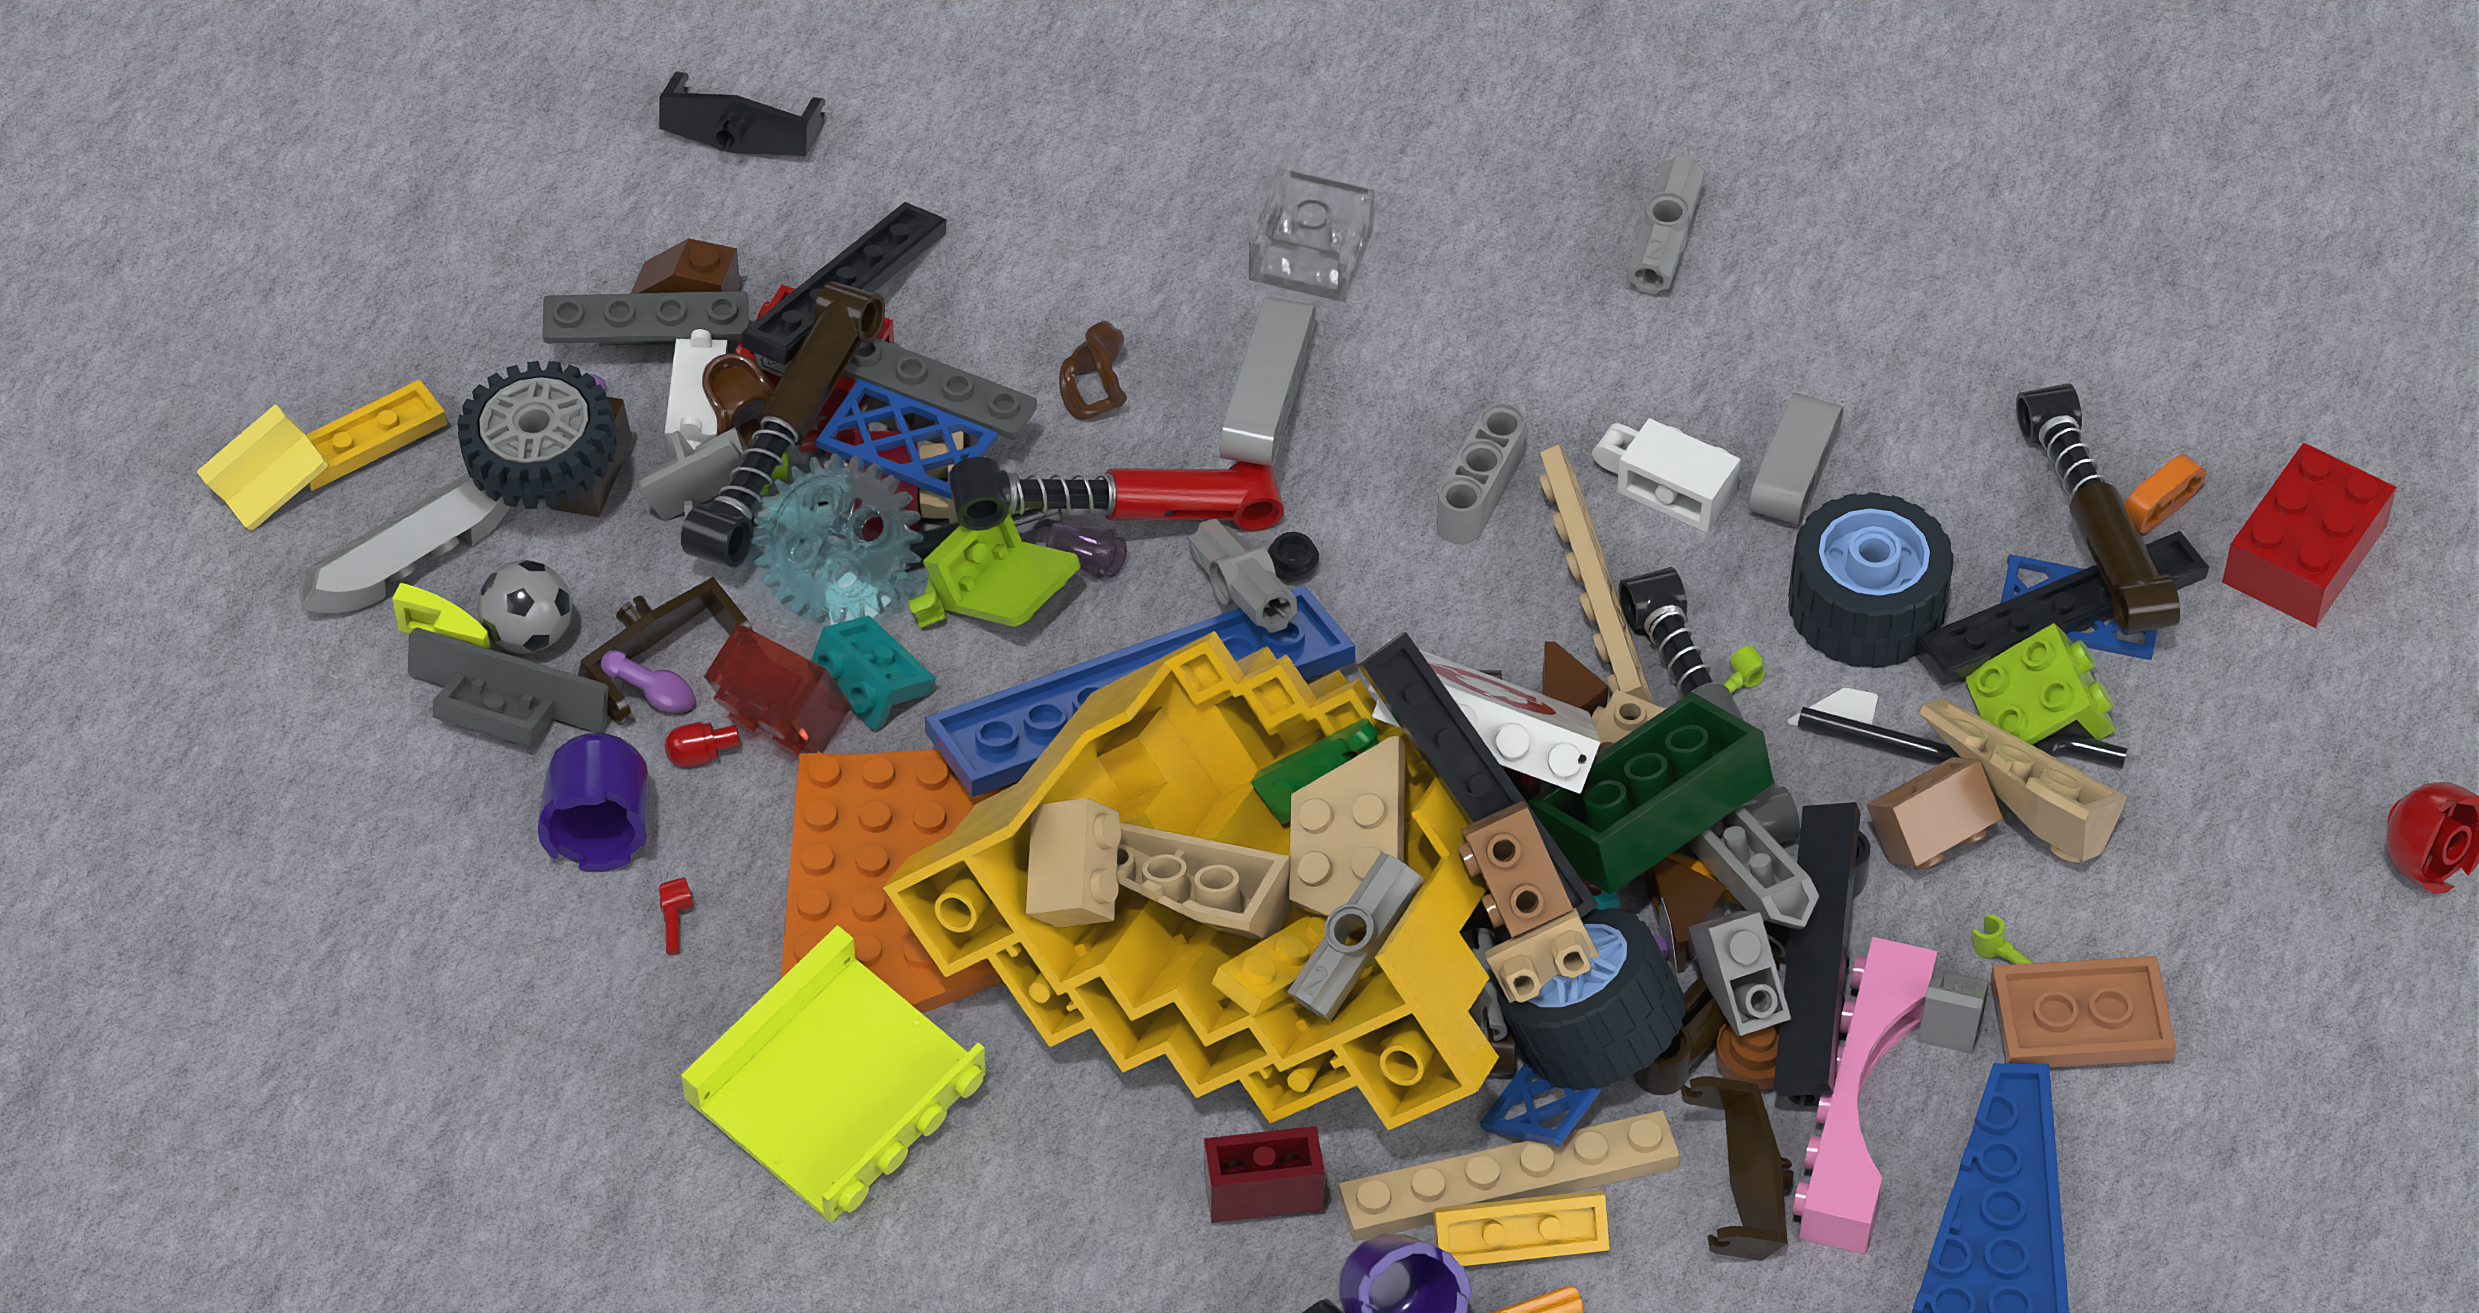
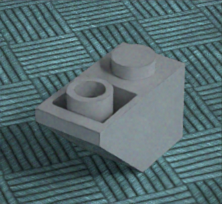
[1688,911,1791,1036]

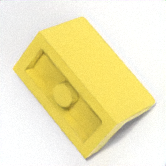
[196,404,328,531]

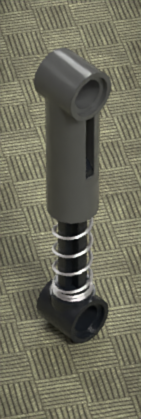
[1619,566,1800,843]

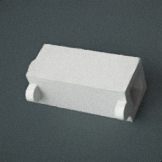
[665,329,729,460]

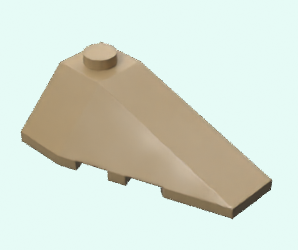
[1919,698,2128,862]
[1116,822,1292,940]

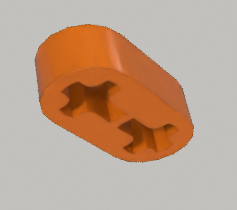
[2125,454,2206,534]

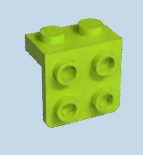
[923,514,1081,627]
[1966,623,2116,745]

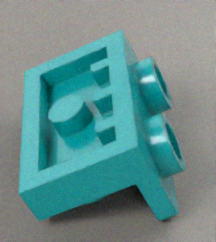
[809,615,936,730]

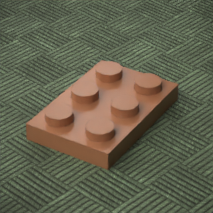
[1991,956,2176,1068]

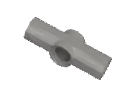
[1627,155,1705,295]
[1189,519,1298,633]
[1287,852,1425,1021]

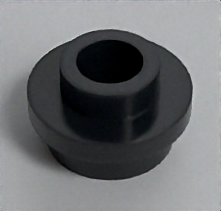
[1267,532,1319,582]

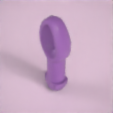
[601,650,696,713]

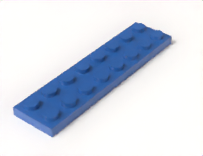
[925,585,1355,797]

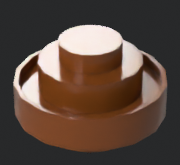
[1715,1021,1780,1089]

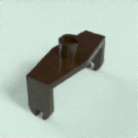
[578,577,754,725]
[1680,1076,1794,1261]

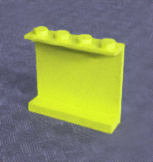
[681,925,986,1224]

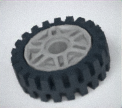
[457,361,617,509]

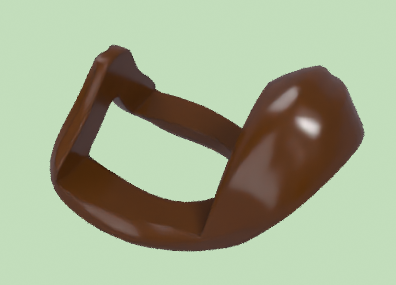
[1059,320,1127,420]
[702,353,775,448]

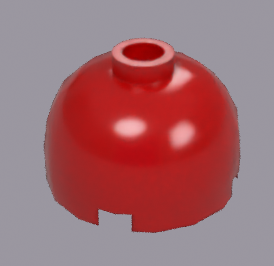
[2387,782,2479,894]

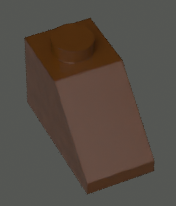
[630,238,741,294]

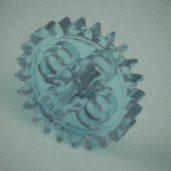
[752,454,924,624]

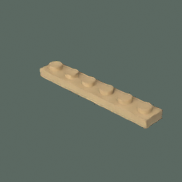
[1539,444,1655,704]
[1338,1110,1680,1242]

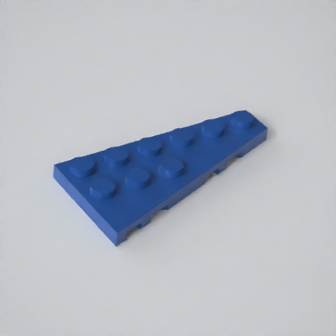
[1912,1063,2069,1313]

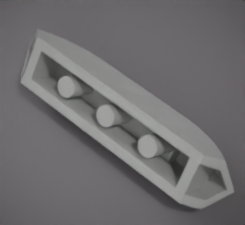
[299,472,511,613]
[1686,805,1819,930]

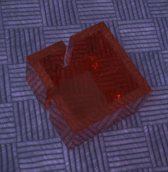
[704,623,852,757]

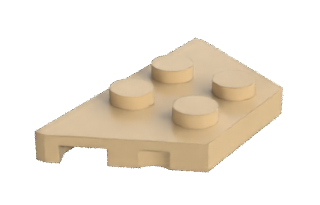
[1289,736,1405,938]

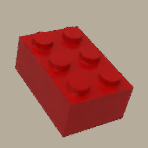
[2222,442,2397,628]

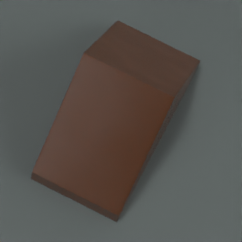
[1542,641,1609,718]
[1645,857,1727,973]

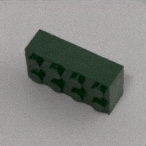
[1528,692,1774,895]

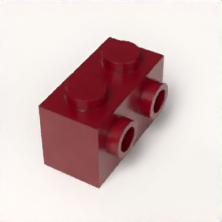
[1204,1126,1325,1223]

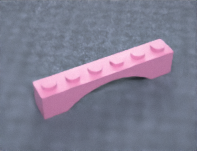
[1792,936,1938,1254]

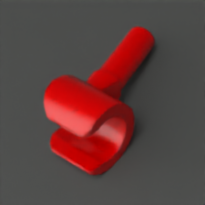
[659,877,693,955]

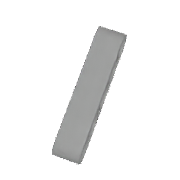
[1220,297,1316,466]

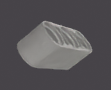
[1749,392,1844,525]
[1437,402,1525,544]

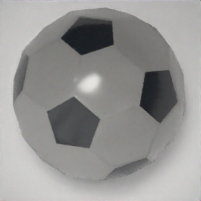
[477,560,573,654]

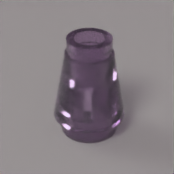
[1046,521,1127,579]

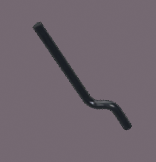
[1798,707,2128,769]

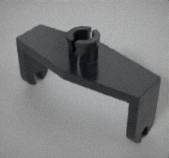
[659,71,825,156]

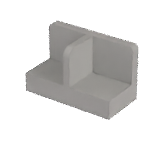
[637,428,748,522]

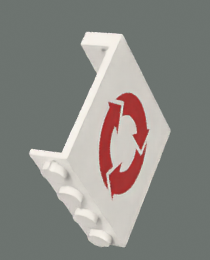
[1368,638,1600,794]

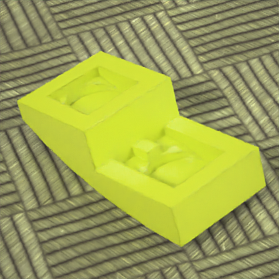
[392,582,490,649]

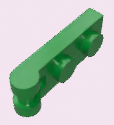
[1250,718,1379,824]

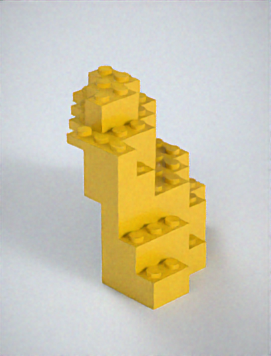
[883,631,1499,1131]

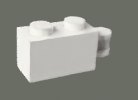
[1592,418,1741,533]

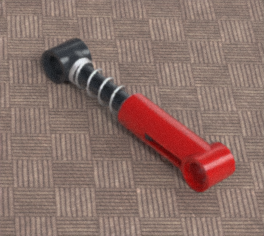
[948,456,1284,532]

